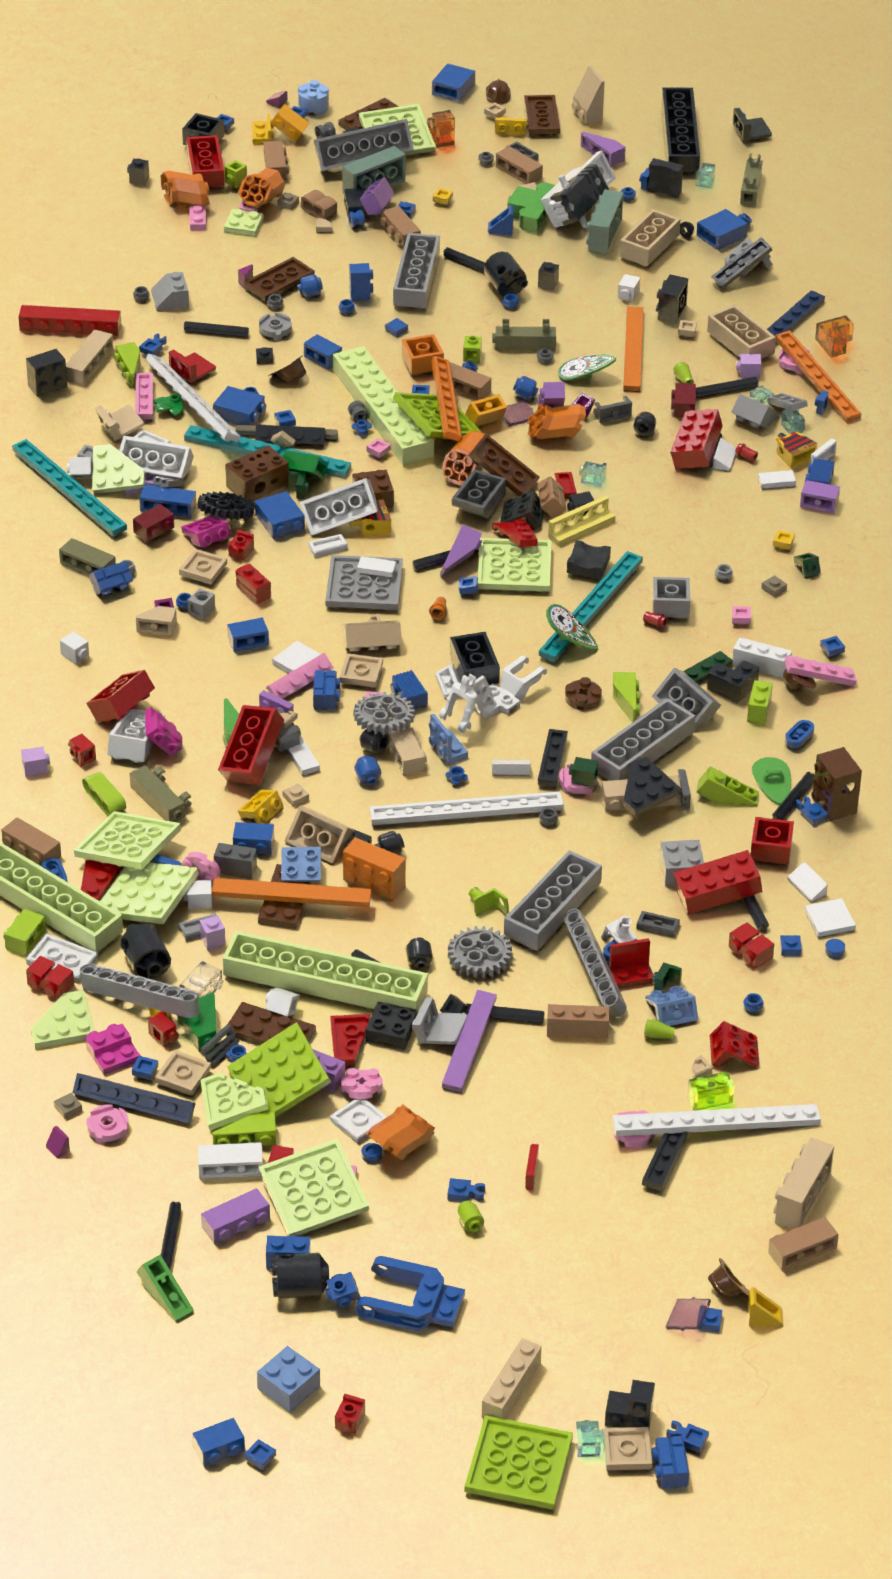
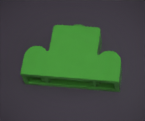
[507,182,555,233]

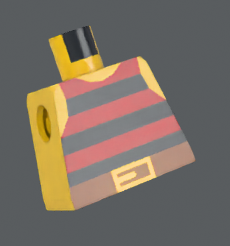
[776,432,817,469]
[349,499,391,535]

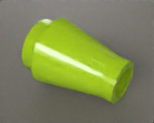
[673,362,694,384]
[644,1019,675,1039]

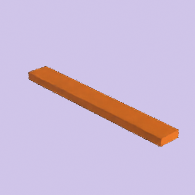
[623,306,644,391]
[775,330,862,423]
[431,356,462,441]
[212,878,371,908]

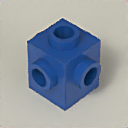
[325,1272,361,1307]

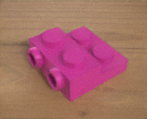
[181,516,231,548]
[145,707,183,756]
[85,1023,141,1075]

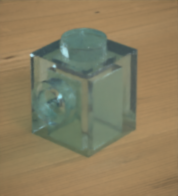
[575,1420,604,1457]

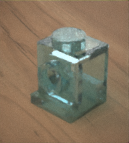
[696,163,716,188]
[781,409,805,434]
[579,461,607,487]

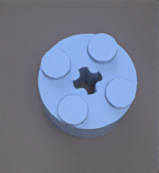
[298,80,329,115]

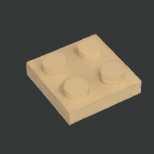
[179,549,227,584]
[339,653,383,688]
[155,1050,211,1096]
[603,1427,652,1470]

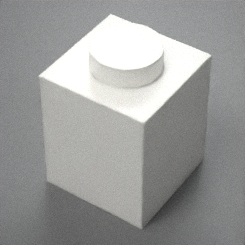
[618,274,640,302]
[67,457,93,479]
[60,631,89,664]
[184,880,212,909]
[265,988,300,1016]

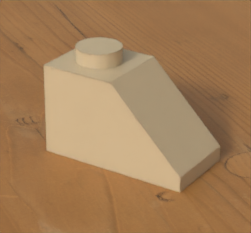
[136,606,177,636]

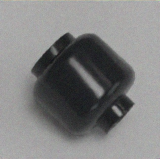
[633,412,657,437]
[360,729,388,754]
[374,831,405,855]
[405,937,433,969]

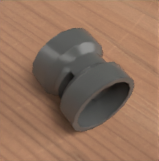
[315,122,336,139]
[348,401,369,423]

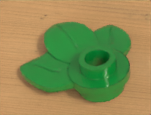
[153,394,184,416]

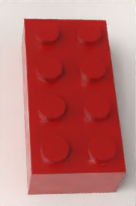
[186,135,225,188]
[670,409,723,469]
[218,705,284,785]
[673,850,763,915]

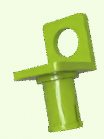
[468,887,509,915]

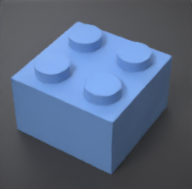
[257,1345,321,1412]

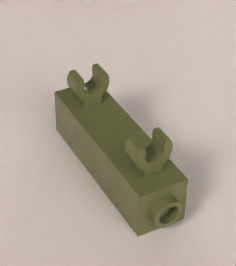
[740,153,763,205]
[492,319,556,350]
[130,765,192,822]

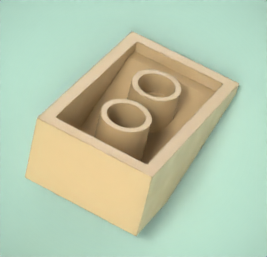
[572,66,605,125]

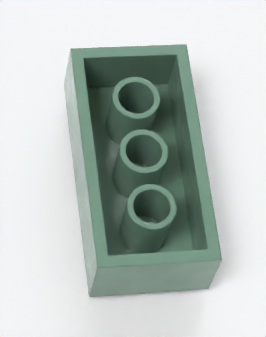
[342,146,406,194]
[586,189,624,254]

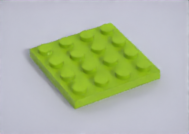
[393,392,481,439]
[227,1022,331,1118]
[464,1415,573,1510]

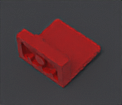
[168,349,216,383]
[609,938,653,989]
[709,1021,759,1068]

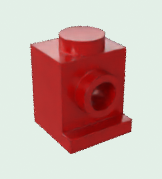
[228,530,254,560]
[68,733,96,767]
[148,1011,179,1047]
[335,1393,366,1434]

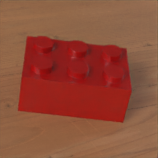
[86,669,155,722]

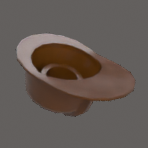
[486,79,511,104]
[268,355,307,383]
[783,668,816,690]
[708,1258,749,1297]

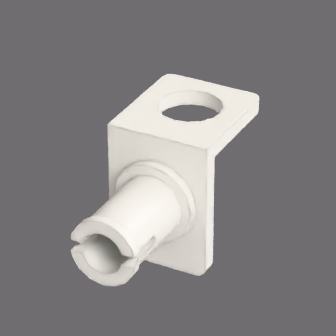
[601,916,636,943]

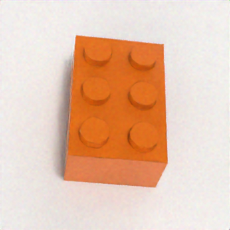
[343,837,406,901]

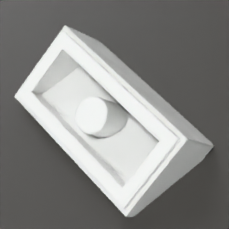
[713,438,736,471]
[435,664,461,699]
[492,760,530,775]
[788,862,828,902]

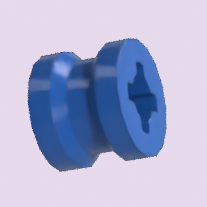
[348,210,365,228]

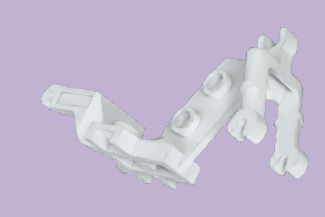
[439,655,547,733]

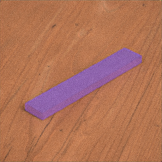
[442,990,497,1092]

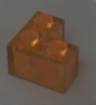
[427,110,455,148]
[815,315,854,357]

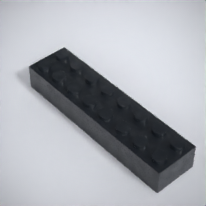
[661,87,700,173]

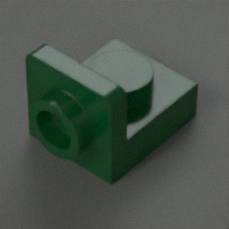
[793,552,821,577]

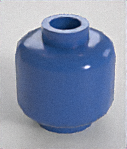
[298,274,323,298]
[513,376,539,401]
[354,756,382,785]

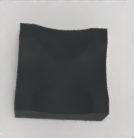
[647,158,683,198]
[567,540,611,579]
[366,1002,417,1050]

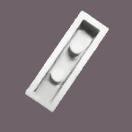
[732,637,792,678]
[198,1143,262,1179]

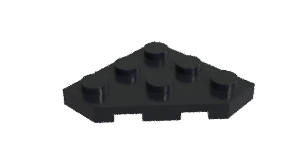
[623,756,681,816]

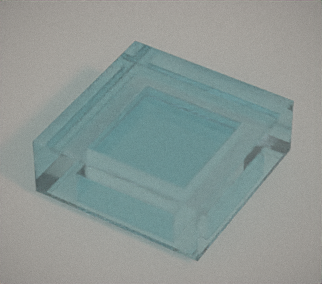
[750,385,774,403]

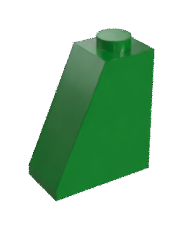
[282,450,328,480]
[177,992,217,1052]

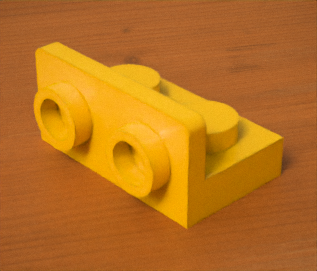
[252,114,274,144]
[495,117,527,135]
[238,790,284,824]

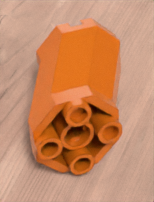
[238,168,285,208]
[160,171,210,207]
[527,404,586,439]
[442,430,485,486]
[366,1104,435,1161]

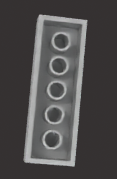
[313,119,414,171]
[393,233,440,308]
[591,698,696,781]
[504,850,602,951]

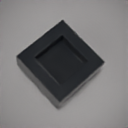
[256,347,273,364]
[440,994,468,1014]

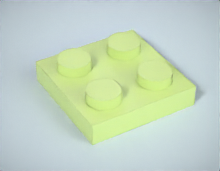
[224,209,263,236]

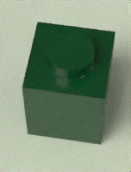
[569,757,598,787]

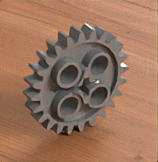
[353,692,415,735]
[448,926,512,978]

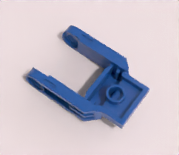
[355,1256,465,1331]

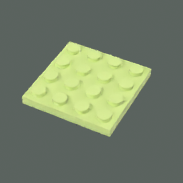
[359,104,436,156]
[478,538,551,592]
[74,811,181,870]
[100,862,199,924]
[258,1139,370,1236]

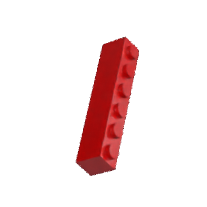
[18,305,121,336]

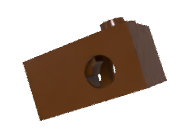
[225,445,289,501]
[811,747,862,821]

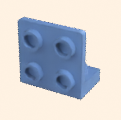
[429,714,468,765]
[281,847,321,882]
[645,986,698,1026]

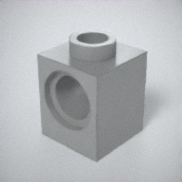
[187,588,215,620]

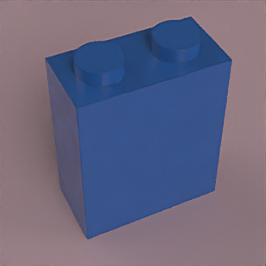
[432,63,475,102]
[696,209,748,250]
[213,386,267,426]
[255,491,305,538]

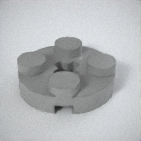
[259,313,292,340]

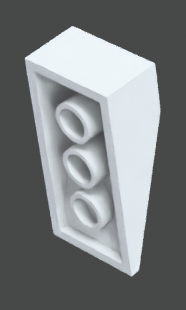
[107,709,165,763]

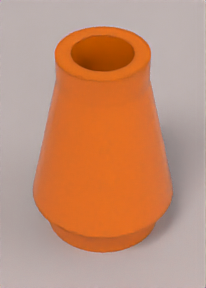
[429,596,447,620]

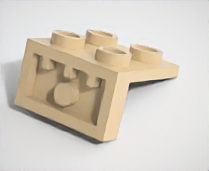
[95,405,144,441]

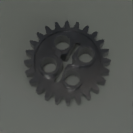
[197,491,255,520]

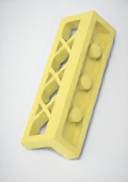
[548,496,616,546]

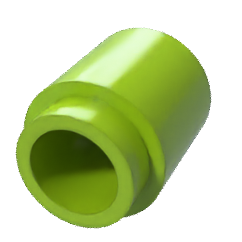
[457,1201,484,1232]

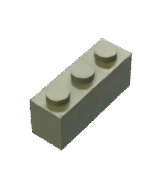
[59,538,116,575]

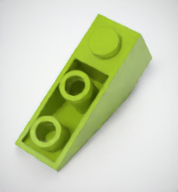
[114,342,141,388]
[613,672,640,723]
[696,766,759,806]
[212,1112,276,1146]

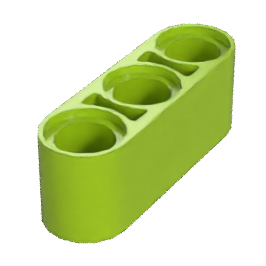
[82,772,127,816]

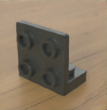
[733,108,772,141]
[500,490,544,530]

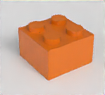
[402,334,444,375]

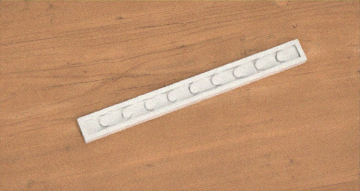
[146,353,240,442]
[370,791,563,825]
[612,1104,821,1136]

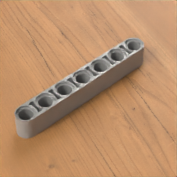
[564,909,627,1017]
[79,964,200,1018]

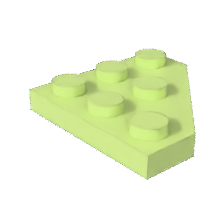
[92,444,145,494]
[31,990,95,1049]
[201,1073,269,1130]

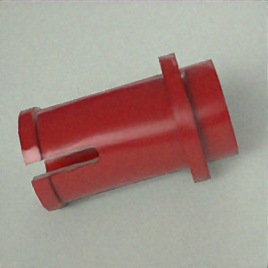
[735,443,758,462]
[643,611,667,628]

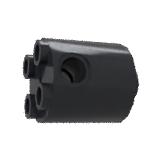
[484,251,528,296]
[120,923,171,979]
[271,1252,330,1299]

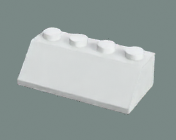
[119,436,194,479]
[300,478,378,536]

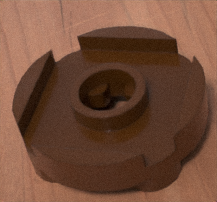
[565,677,602,710]

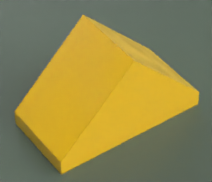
[748,1287,783,1326]

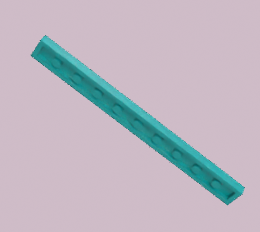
[184,425,351,478]
[12,439,127,536]
[539,551,643,662]

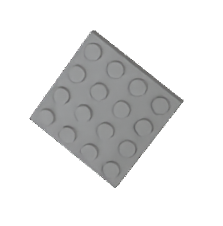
[325,555,403,610]

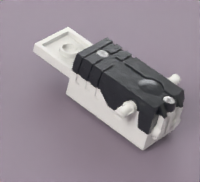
[540,151,616,229]

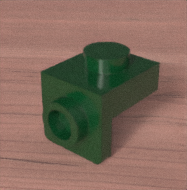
[288,471,309,499]
[652,962,682,991]

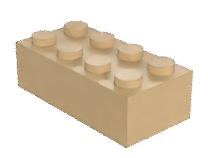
[619,209,681,266]
[707,305,776,359]
[773,1137,834,1229]

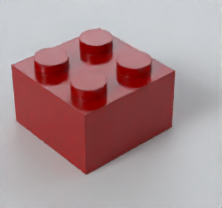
[750,817,794,865]

